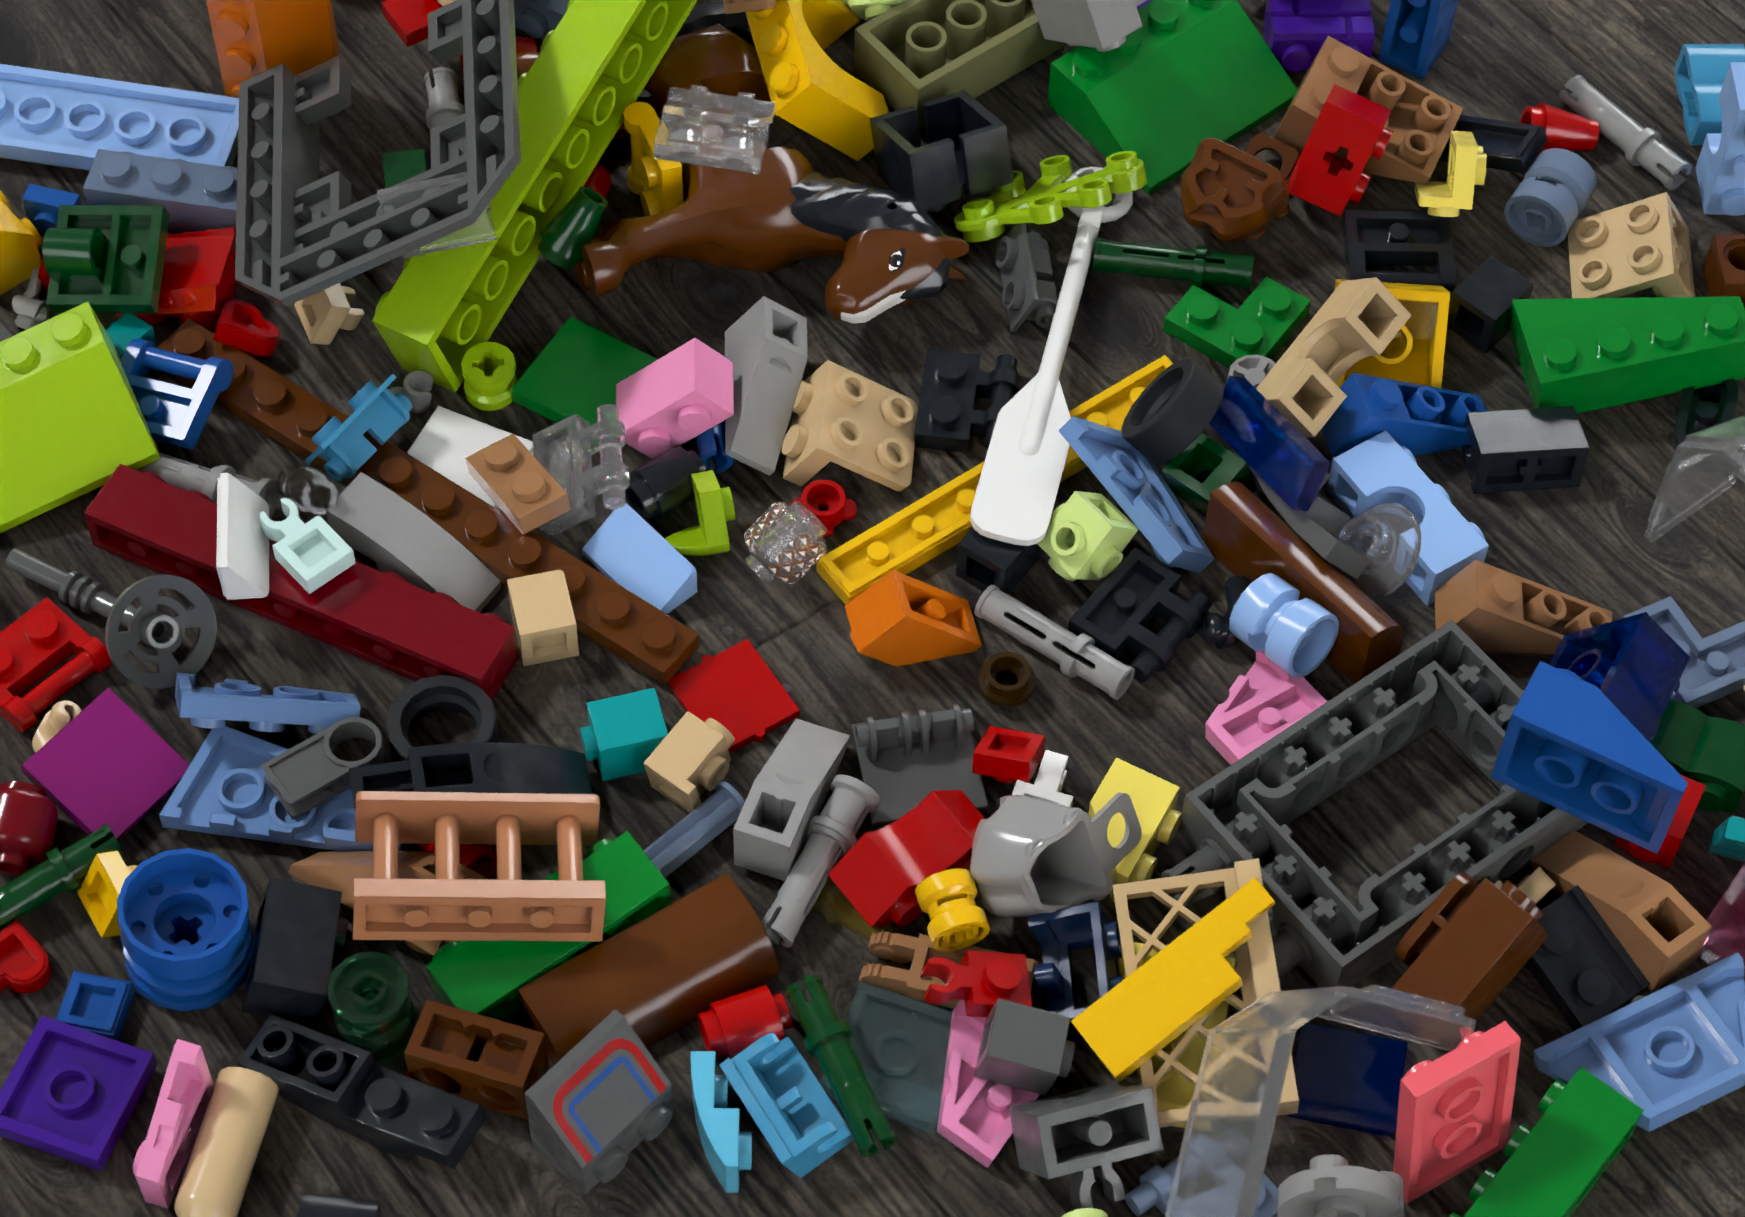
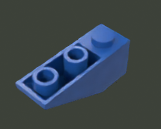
[1322,373,1487,456]

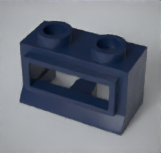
[1028,902,1125,1042]

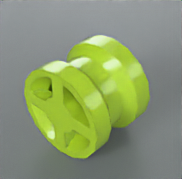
[461,342,517,411]

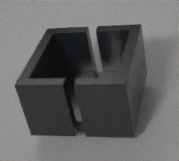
[870,90,1014,212]

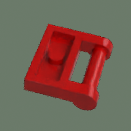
[0,597,113,733]

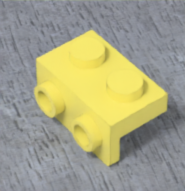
[1415,131,1487,217]

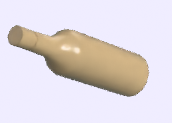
[174,1067,279,1217]

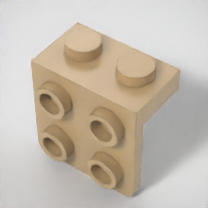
[782,360,918,491]

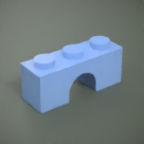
[1695,62,1745,216]
[1326,430,1489,606]

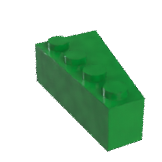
[1510,296,1745,414]

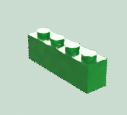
[425,831,672,1022]
[1449,1067,1644,1217]

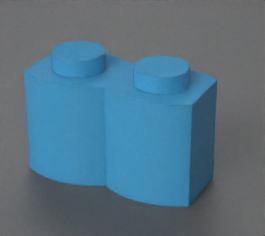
[1675,44,1745,145]

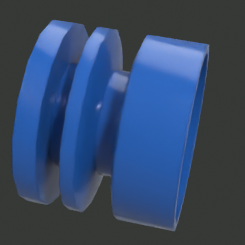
[117,848,252,1011]

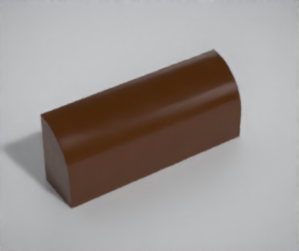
[1202,482,1404,684]
[518,872,779,1065]

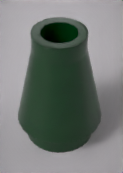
[538,186,608,270]

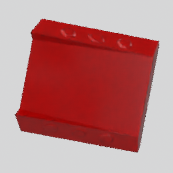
[115,227,238,331]

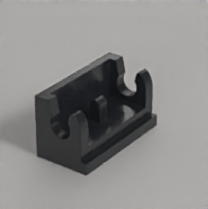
[1462,406,1589,494]

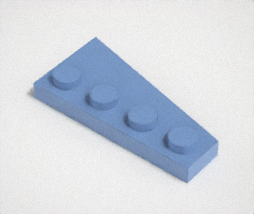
[159,726,410,851]

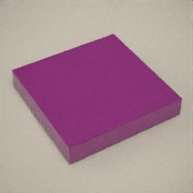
[21,688,190,841]

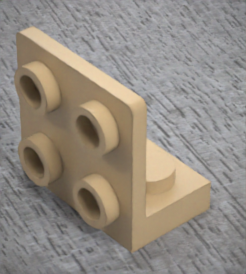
[1568,192,1695,298]

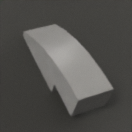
[326,472,502,613]

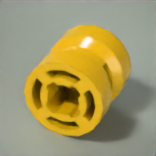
[915,869,990,952]

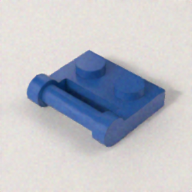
[120,338,234,450]

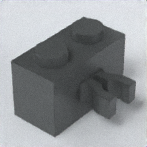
[1009,1079,1163,1209]

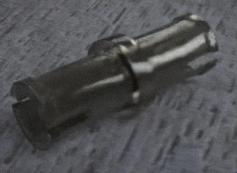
[276,465,338,515]

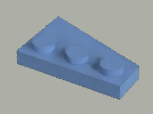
[1058,416,1215,573]

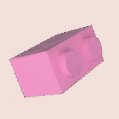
[615,338,734,459]

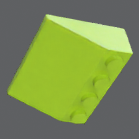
[0,301,161,533]

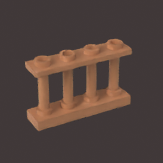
[353,791,606,942]

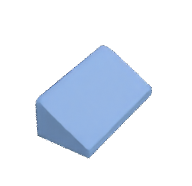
[582,502,697,614]

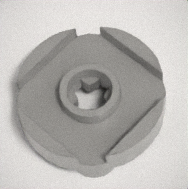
[1277,1154,1404,1217]

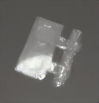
[654,85,776,174]
[532,404,630,536]

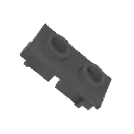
[995,223,1058,333]

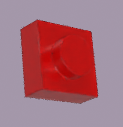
[972,726,1045,783]

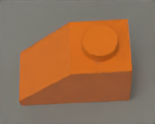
[845,570,982,667]

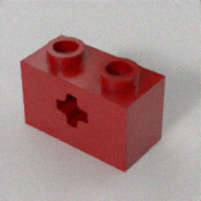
[1287,84,1393,217]

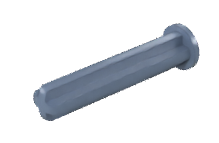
[643,780,745,878]

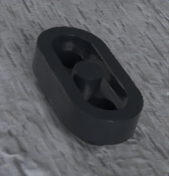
[1673,378,1739,465]

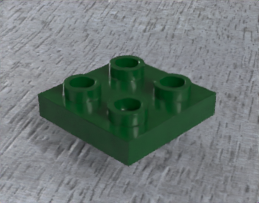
[42,205,170,313]

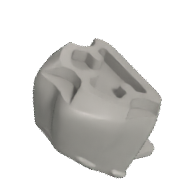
[970,792,1142,917]

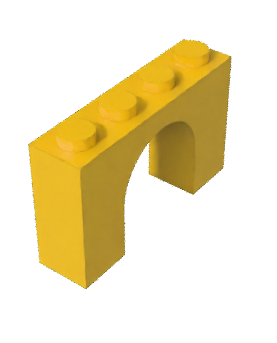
[745,0,889,161]

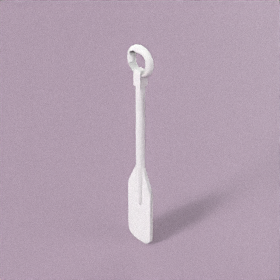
[970,167,1133,546]

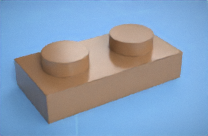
[465,434,571,535]

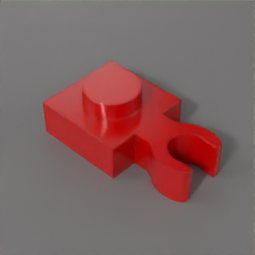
[921,950,1032,1018]

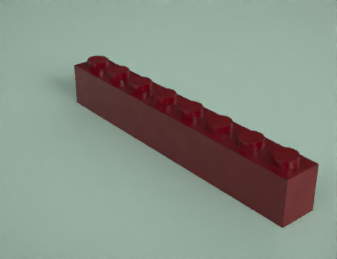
[84,464,519,700]

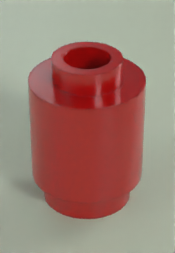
[697,985,792,1060]

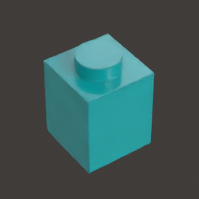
[579,688,668,781]

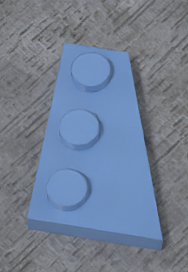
[174,672,360,734]

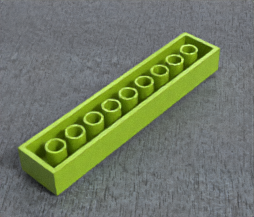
[372,0,698,393]

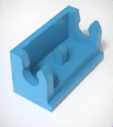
[719,1032,855,1178]

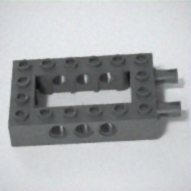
[1161,620,1589,1001]

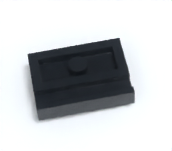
[1525,885,1650,1031]

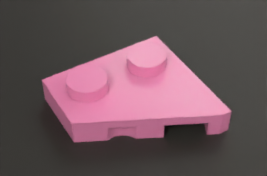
[1205,651,1327,765]
[937,1000,1040,1168]
[133,1039,214,1209]

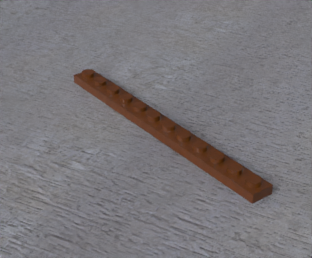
[157,318,700,685]

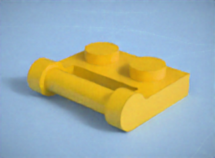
[623,102,683,216]

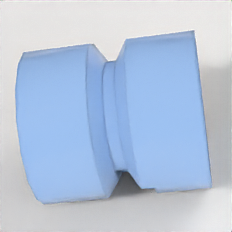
[1229,573,1339,678]

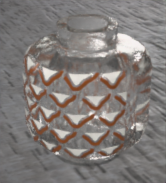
[744,500,828,584]

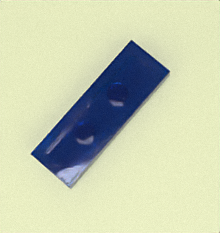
[1209,376,1331,511]

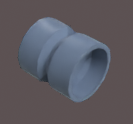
[1504,148,1597,247]

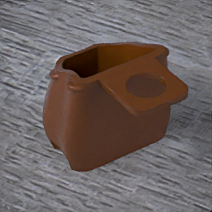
[1180,133,1299,243]

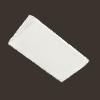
[216,473,269,600]

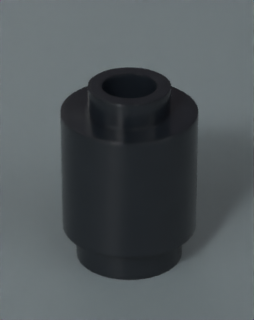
[622,446,707,521]

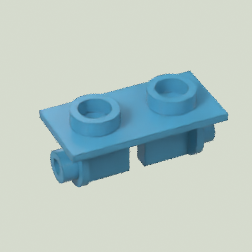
[305,374,413,482]

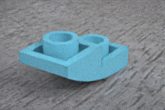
[690,1051,752,1193]

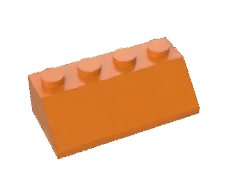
[206,0,340,98]

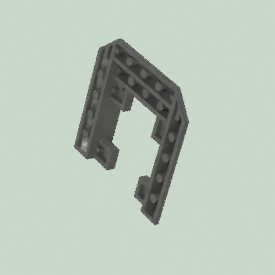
[235,0,521,306]

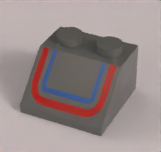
[524,1009,673,1195]

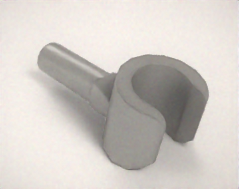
[12,268,49,330]
[356,371,433,414]

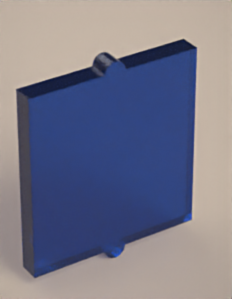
[1287,1022,1408,1138]

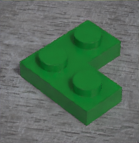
[1163,276,1311,368]

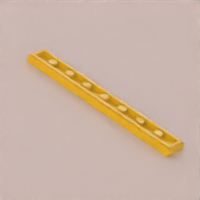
[816,355,1173,605]

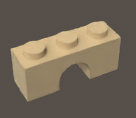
[1246,277,1411,438]

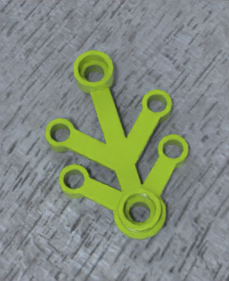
[954,151,1147,242]

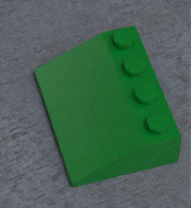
[1047,0,1297,195]

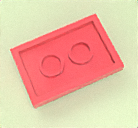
[1393,1021,1521,1204]

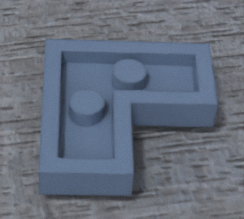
[1619,596,1745,708]

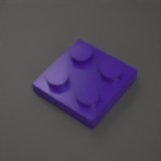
[0,1015,157,1171]

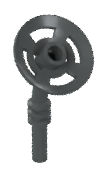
[5,548,217,689]

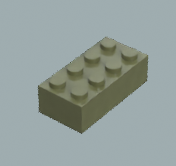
[854,0,1067,130]

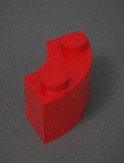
[828,790,985,928]

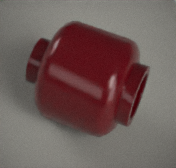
[0,781,58,875]

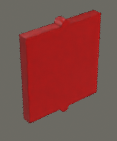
[667,639,800,754]

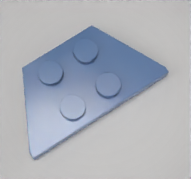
[1534,952,1745,1132]

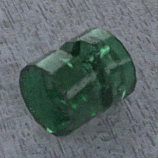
[328,952,416,1062]

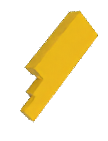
[1071,877,1275,1083]

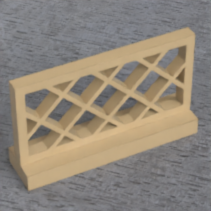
[1112,858,1299,1128]

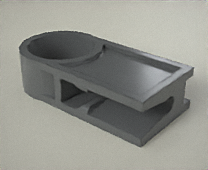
[261,717,385,820]

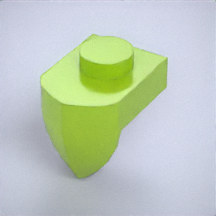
[665,470,735,556]

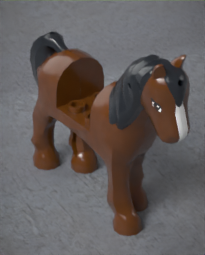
[516,1,969,325]

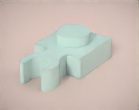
[260,497,356,594]

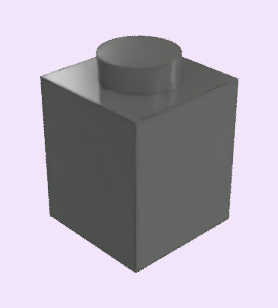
[974,998,1075,1096]

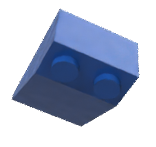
[1491,661,1688,854]

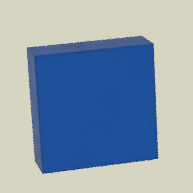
[56,971,136,1041]

